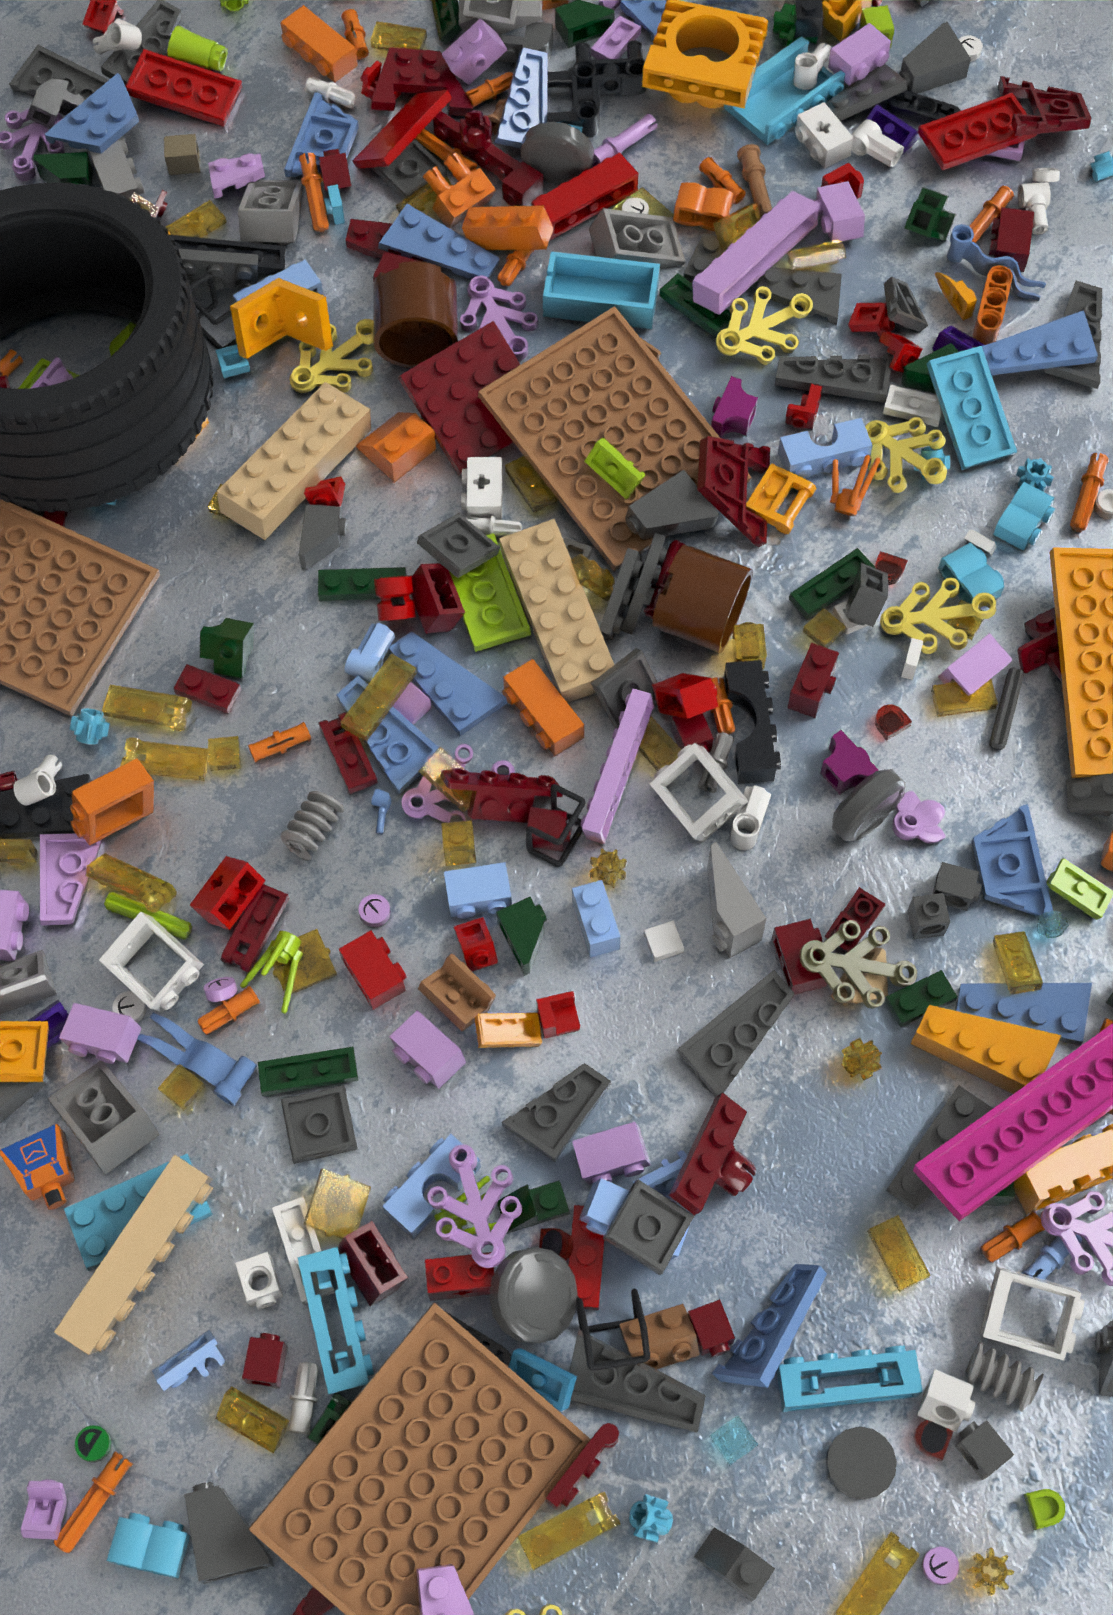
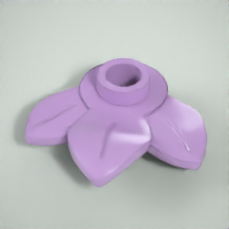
[893,791,945,844]

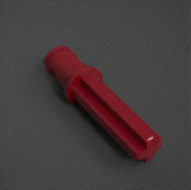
[644,540,685,619]

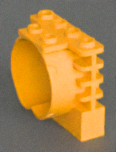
[642,0,768,109]

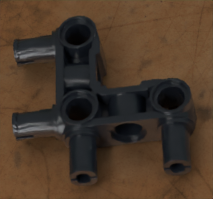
[547,40,647,138]

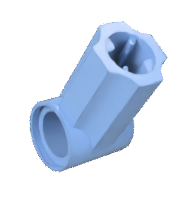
[345,623,395,684]

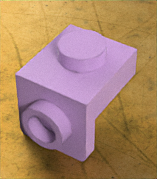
[21,1479,67,1540]

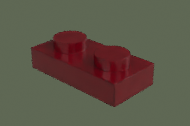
[173,664,242,714]

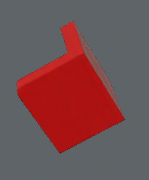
[536,991,580,1039]

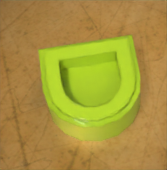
[1024,1489,1066,1530]

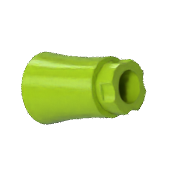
[167,25,228,72]

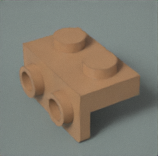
[418,954,496,1031]
[619,1304,700,1370]

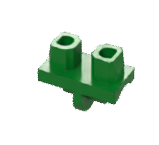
[773,3,819,47]

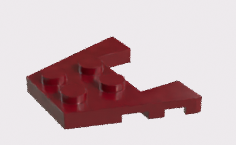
[370,47,473,116]
[998,76,1092,136]
[697,436,770,547]

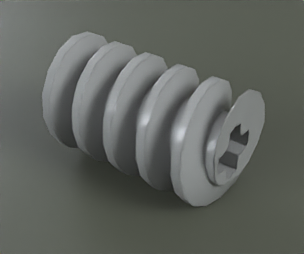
[280,791,344,860]
[965,1342,1044,1411]

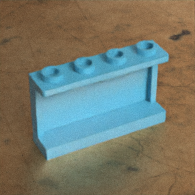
[724,36,845,145]

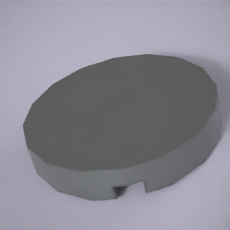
[827,1426,897,1499]

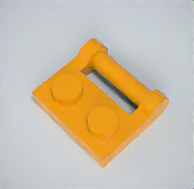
[746,463,816,534]

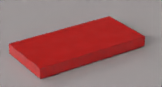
[125,49,242,127]
[352,90,452,169]
[917,93,1037,171]

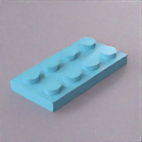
[926,346,1017,470]
[64,1154,213,1271]

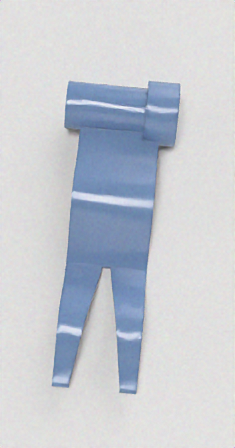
[947,224,1046,301]
[137,1012,257,1106]

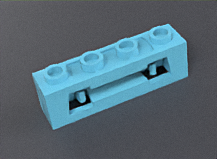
[297,1247,374,1394]
[776,1346,923,1412]

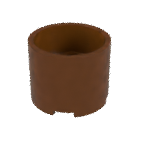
[373,261,458,368]
[653,545,753,653]

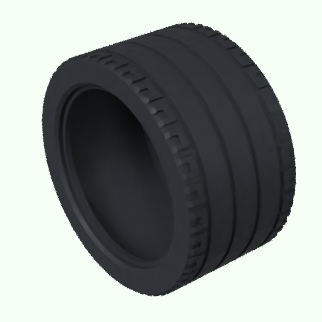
[0,182,214,512]

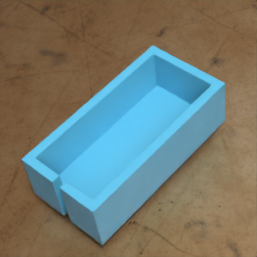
[543,251,660,329]

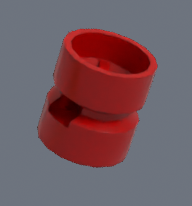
[374,576,416,621]

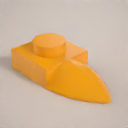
[935,272,977,321]

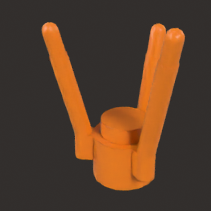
[830,455,880,516]

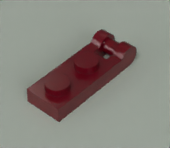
[318,712,378,794]
[221,884,290,973]
[546,1423,619,1510]

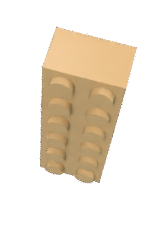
[217,382,371,540]
[499,519,614,703]
[54,1154,213,1355]

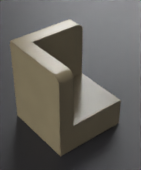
[164,134,201,175]

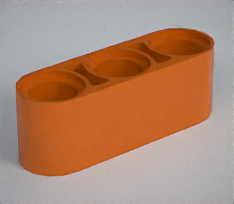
[973,265,1013,345]

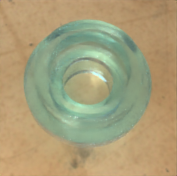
[1036,911,1069,938]

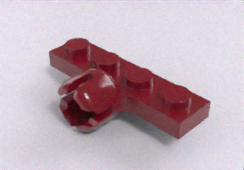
[433,111,520,181]
[669,1092,756,1215]

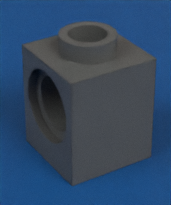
[932,862,982,911]
[907,893,950,939]
[955,1420,1015,1480]

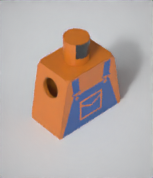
[0,1124,75,1210]

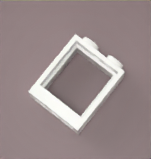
[650,743,749,842]
[99,912,204,1013]
[980,1266,1084,1361]

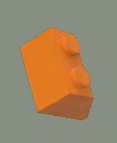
[356,412,436,483]

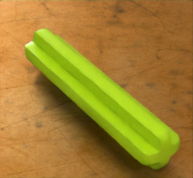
[104,892,192,940]

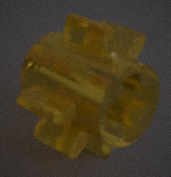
[589,848,627,888]
[841,1038,882,1081]
[967,1548,1014,1596]

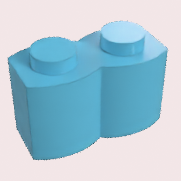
[993,482,1056,551]
[938,542,1004,604]
[106,1512,190,1579]

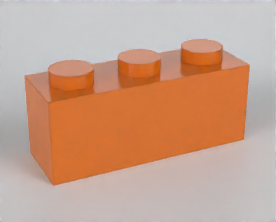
[280,5,358,83]
[462,206,553,250]
[502,659,584,756]

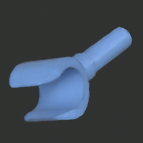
[371,789,392,834]

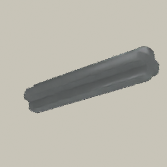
[989,667,1024,750]

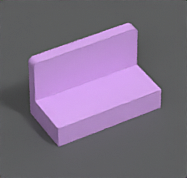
[938,633,1012,696]

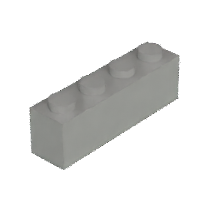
[87,138,144,206]

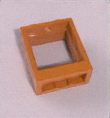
[70,758,154,846]

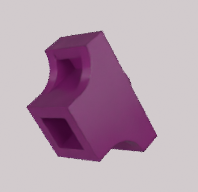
[711,376,758,438]
[820,730,879,795]

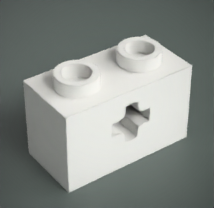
[795,102,854,169]
[461,457,503,520]

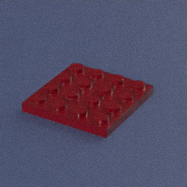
[398,321,521,476]

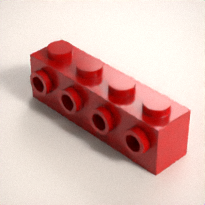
[532,152,639,241]

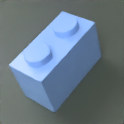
[444,862,512,919]
[572,880,621,958]

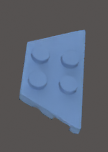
[620,0,667,41]
[44,73,139,154]
[284,92,359,177]
[971,804,1054,919]

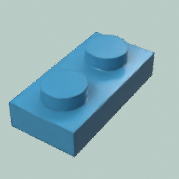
[509,1348,577,1411]

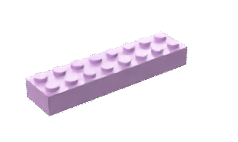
[580,688,654,844]

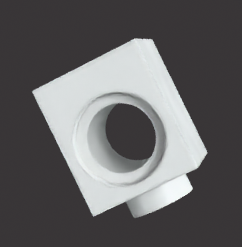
[235,1252,283,1309]
[917,1369,976,1432]

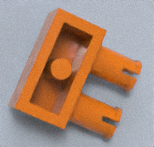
[423,152,496,228]

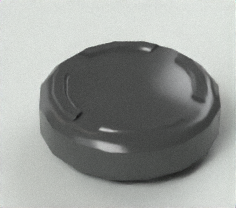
[521,122,594,184]
[832,769,905,841]
[489,1247,578,1343]

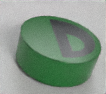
[75,1425,112,1463]

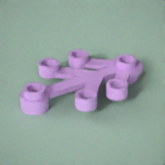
[0,109,65,181]
[460,276,538,362]
[402,744,515,831]
[427,1144,522,1268]
[1041,1191,1113,1286]

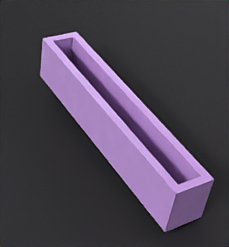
[692,191,819,315]

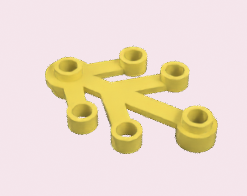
[716,286,813,365]
[290,319,373,393]
[865,417,947,493]
[880,578,996,654]

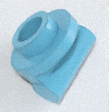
[1090,151,1113,182]

